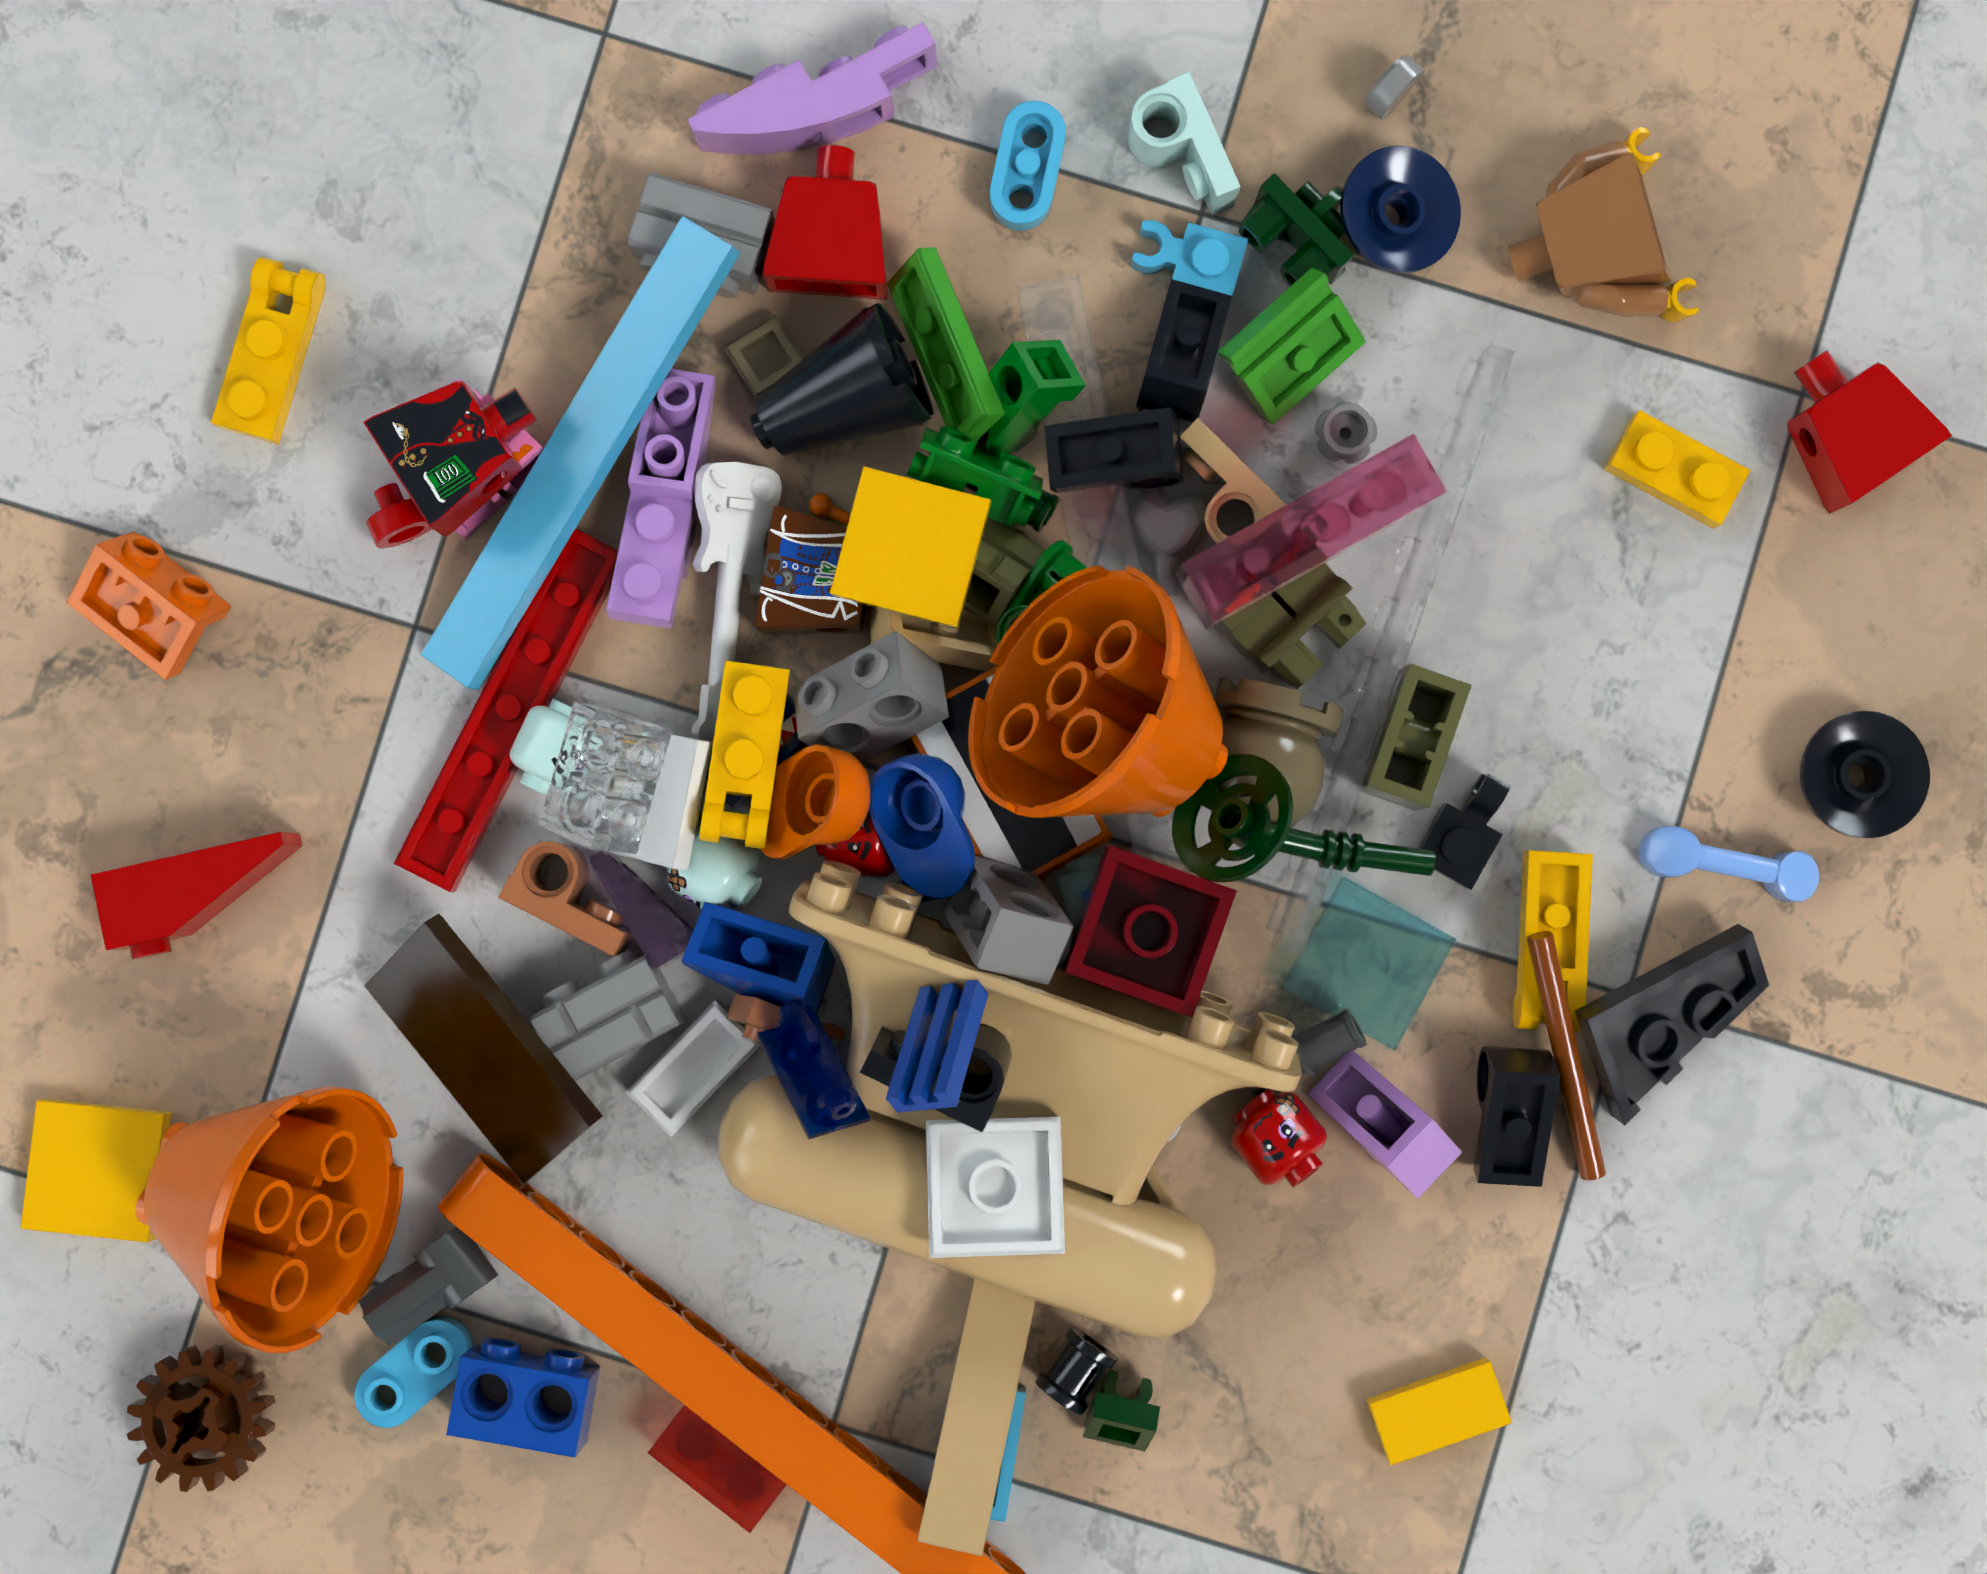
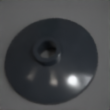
[1800,711,1930,838]

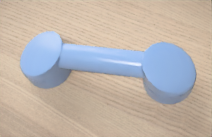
[1639,826,1819,902]

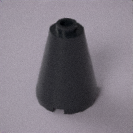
[750,303,934,456]

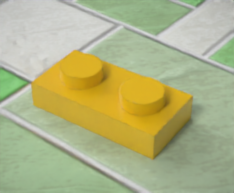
[1604,410,1751,529]

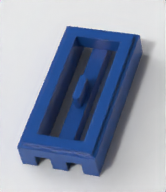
[886,979,988,1113]

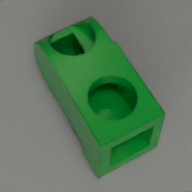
[981,340,1086,457]

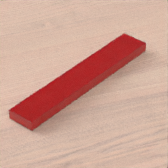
[393,529,618,892]

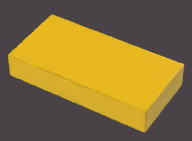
[1366,1357,1512,1466]

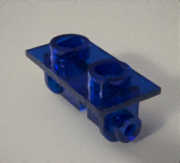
[757,999,871,1140]

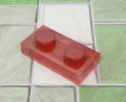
[648,1405,787,1533]

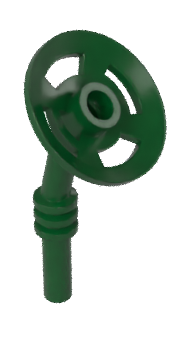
[1172,754,1436,883]

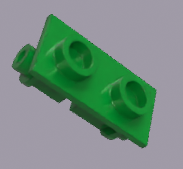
[906,426,1043,527]

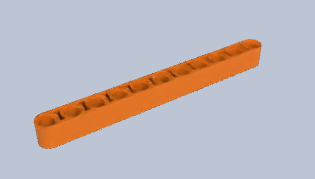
[437,1152,1026,1574]

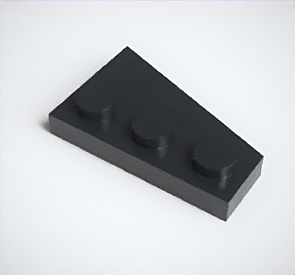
[1575,924,1769,1126]

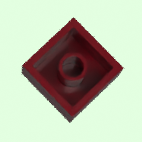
[1062,845,1237,1018]

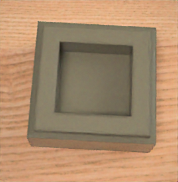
[723,314,804,399]

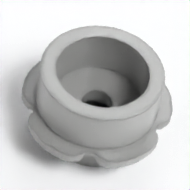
[1315,402,1377,464]

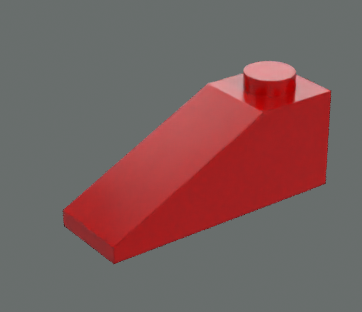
[90,832,302,960]

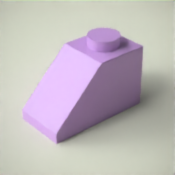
[1307,1051,1462,1199]

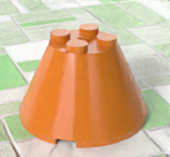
[968,565,1228,818]
[135,1086,403,1353]

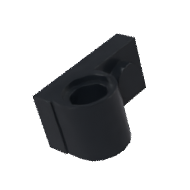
[1136,279,1232,423]
[1044,407,1184,493]
[859,1024,1012,1132]
[1473,1046,1561,1187]

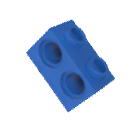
[446,1338,600,1458]

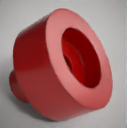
[366,483,432,549]

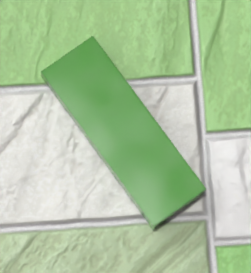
[887,247,1005,442]

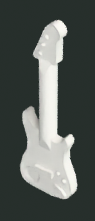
[691,462,782,742]

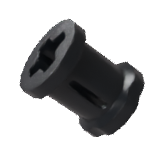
[1035,1327,1118,1415]

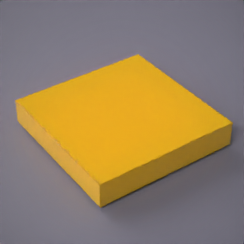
[830,466,991,629]
[20,1098,171,1242]

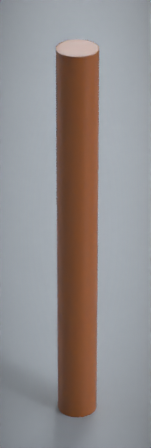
[1527,931,1606,1180]

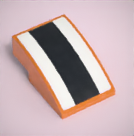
[911,666,1112,879]

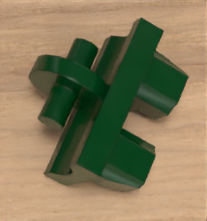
[1238,173,1354,286]

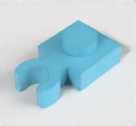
[1130,220,1248,300]

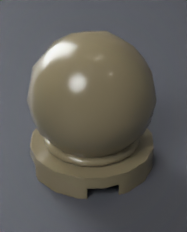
[1210,677,1344,828]

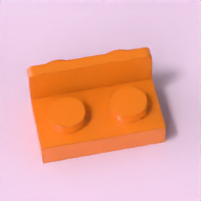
[66,532,231,680]

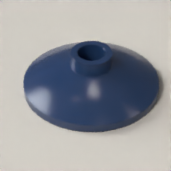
[1340,145,1461,274]

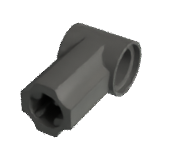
[358,1227,499,1346]

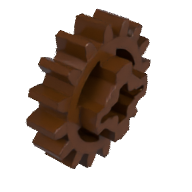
[127,1345,276,1492]

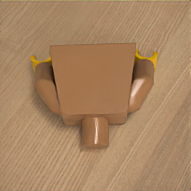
[1508,127,1699,322]

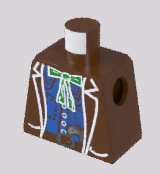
[754,506,867,635]

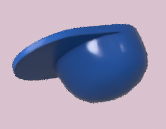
[869,753,975,898]

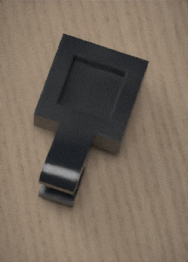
[1418,774,1511,890]

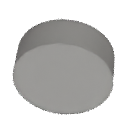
[1365,55,1425,120]

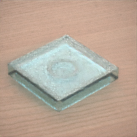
[1281,877,1456,1051]

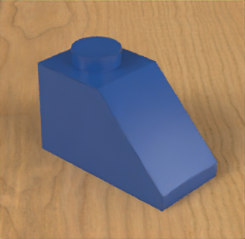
[681,902,836,1020]

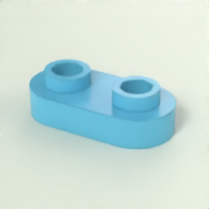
[990,101,1066,231]
[354,1316,474,1428]

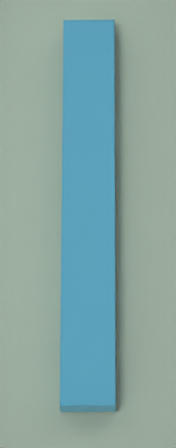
[421,216,741,690]

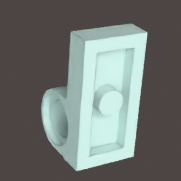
[1128,71,1241,215]

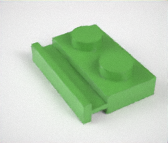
[1218,268,1366,425]

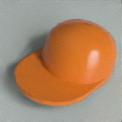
[760,744,871,860]

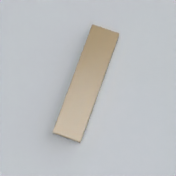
[917,1279,1036,1556]

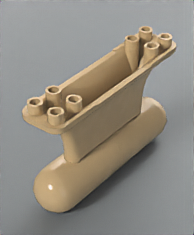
[718,860,1302,1339]

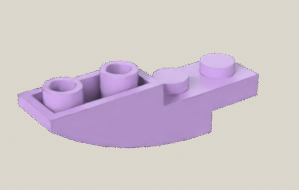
[687,22,937,155]
[606,369,715,629]

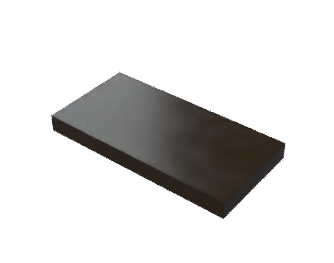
[364,914,603,1184]

